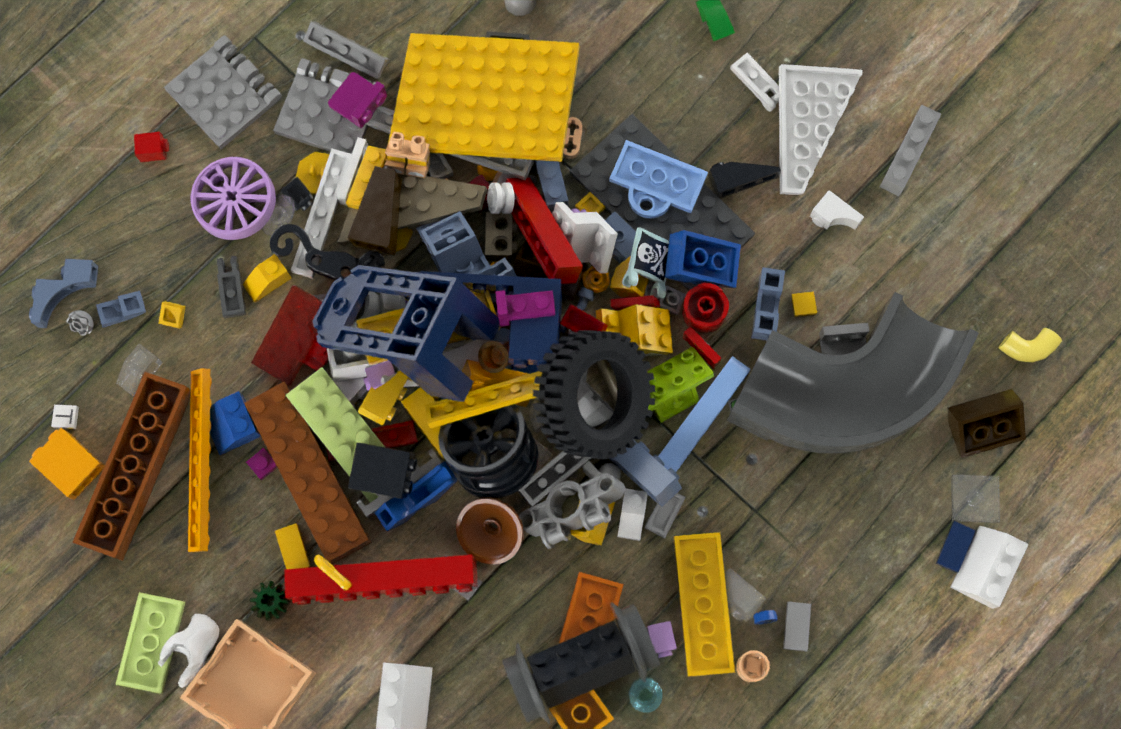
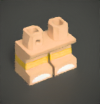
[385,132,430,178]

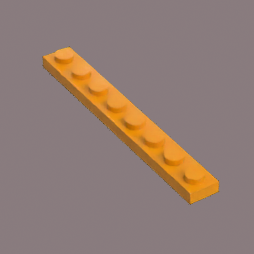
[188,368,212,552]

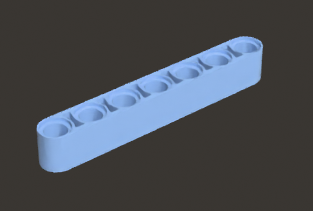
[658,356,751,472]

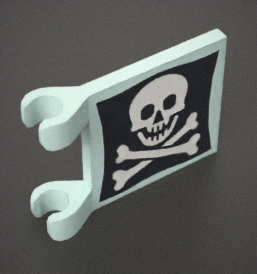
[622,227,669,299]

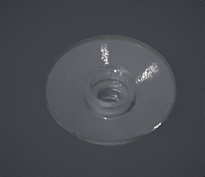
[262,194,295,236]

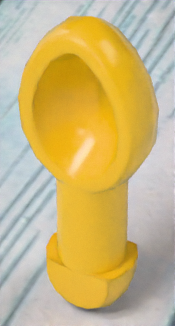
[314,554,351,590]

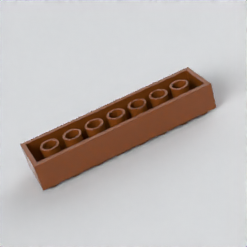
[72,372,190,561]
[244,381,372,565]

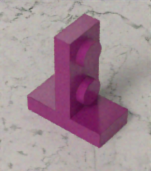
[496,290,555,326]

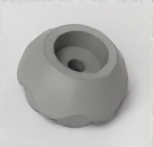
[66,310,94,336]

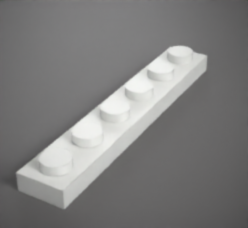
[291,149,352,279]

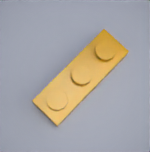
[346,146,387,209]

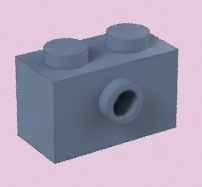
[605,211,636,263]

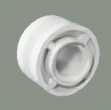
[487,183,515,214]

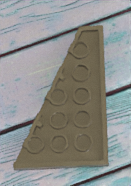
[338,173,488,246]

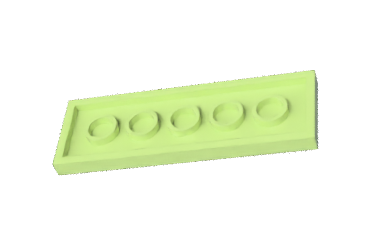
[286,367,385,503]

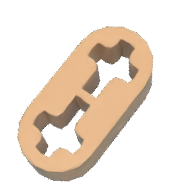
[563,117,582,159]

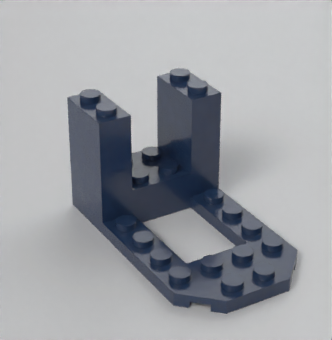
[313,265,500,402]
[405,271,562,374]

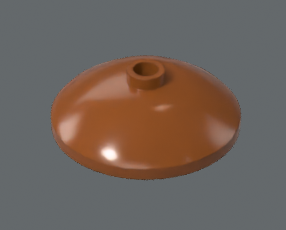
[456,497,524,564]

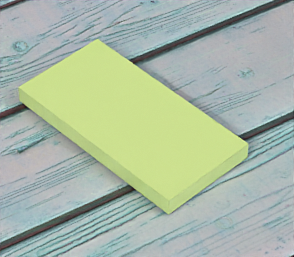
[116,592,185,694]

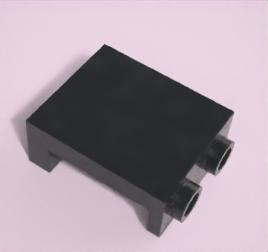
[348,442,417,499]

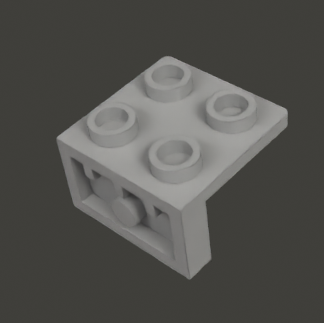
[819,323,869,355]

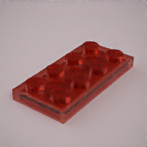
[251,285,323,385]

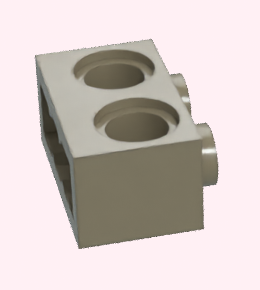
[485,212,518,261]

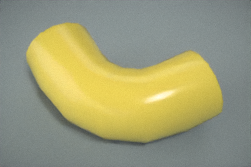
[998,328,1062,363]

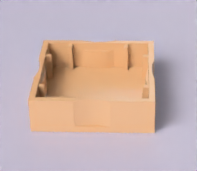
[180,619,316,729]

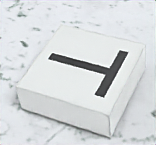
[51,404,79,429]

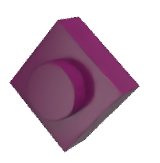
[246,448,277,481]

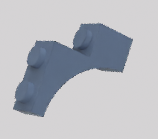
[29,259,98,328]

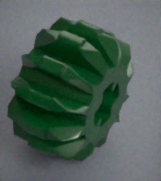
[250,581,290,621]

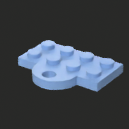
[609,140,708,219]

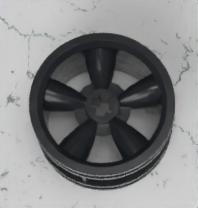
[438,404,539,499]

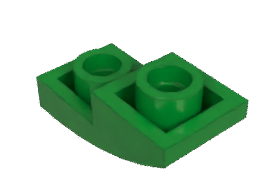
[696,0,735,41]

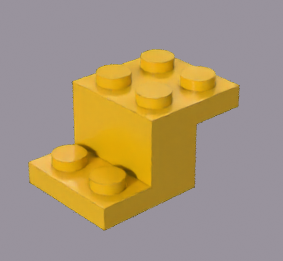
[596,305,673,355]

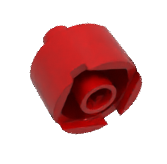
[682,283,729,333]

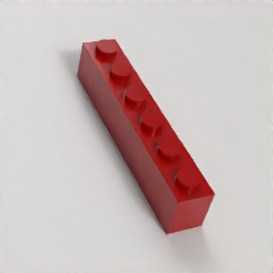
[505,178,583,284]

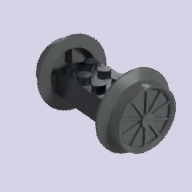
[502,602,660,724]

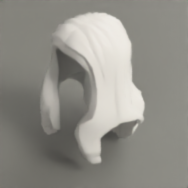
[158,614,220,688]

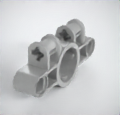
[519,473,625,549]

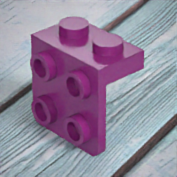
[328,72,387,129]

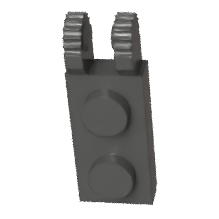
[217,256,247,318]

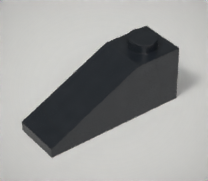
[708,162,781,198]

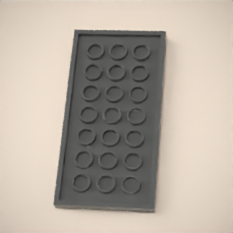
[570,114,755,291]

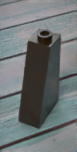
[347,166,402,256]

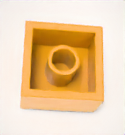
[549,690,614,729]

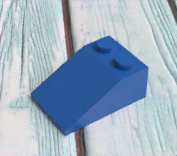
[665,230,741,288]

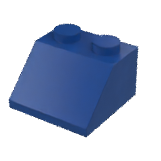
[210,391,261,455]

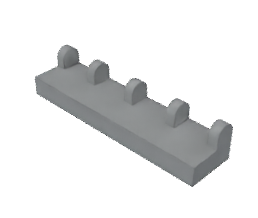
[303,21,390,79]
[357,449,442,518]

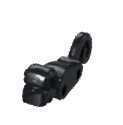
[269,224,385,281]

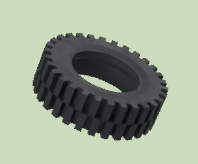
[533,330,655,459]

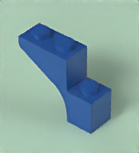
[375,462,458,532]

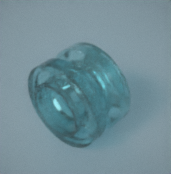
[629,677,663,712]

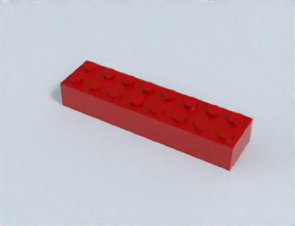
[284,554,478,605]

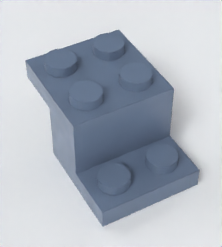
[420,211,494,275]

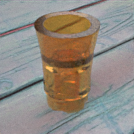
[478,341,511,373]

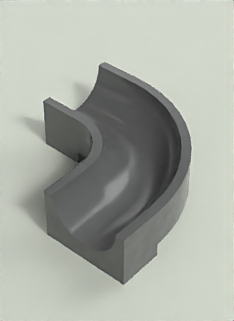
[727,292,979,454]

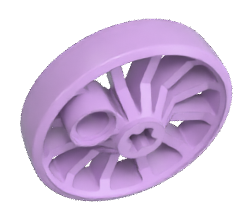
[191,157,276,240]

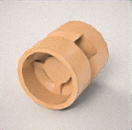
[736,650,770,682]

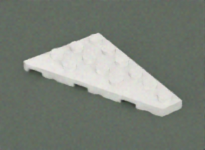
[779,64,862,195]

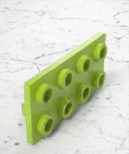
[647,347,714,423]

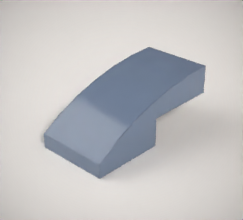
[96,291,146,328]

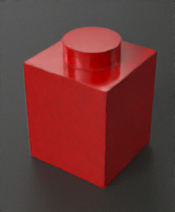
[134,132,169,162]

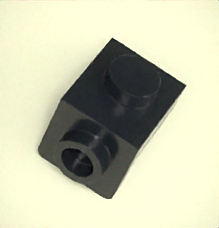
[280,177,314,212]

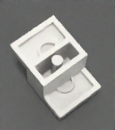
[552,202,618,273]

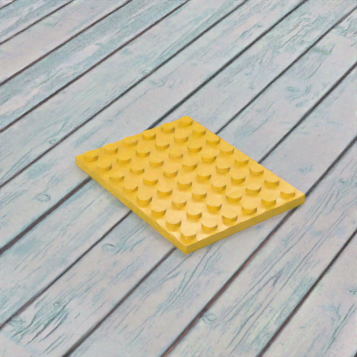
[388,33,580,162]

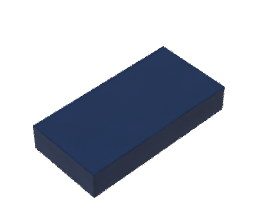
[935,521,976,573]

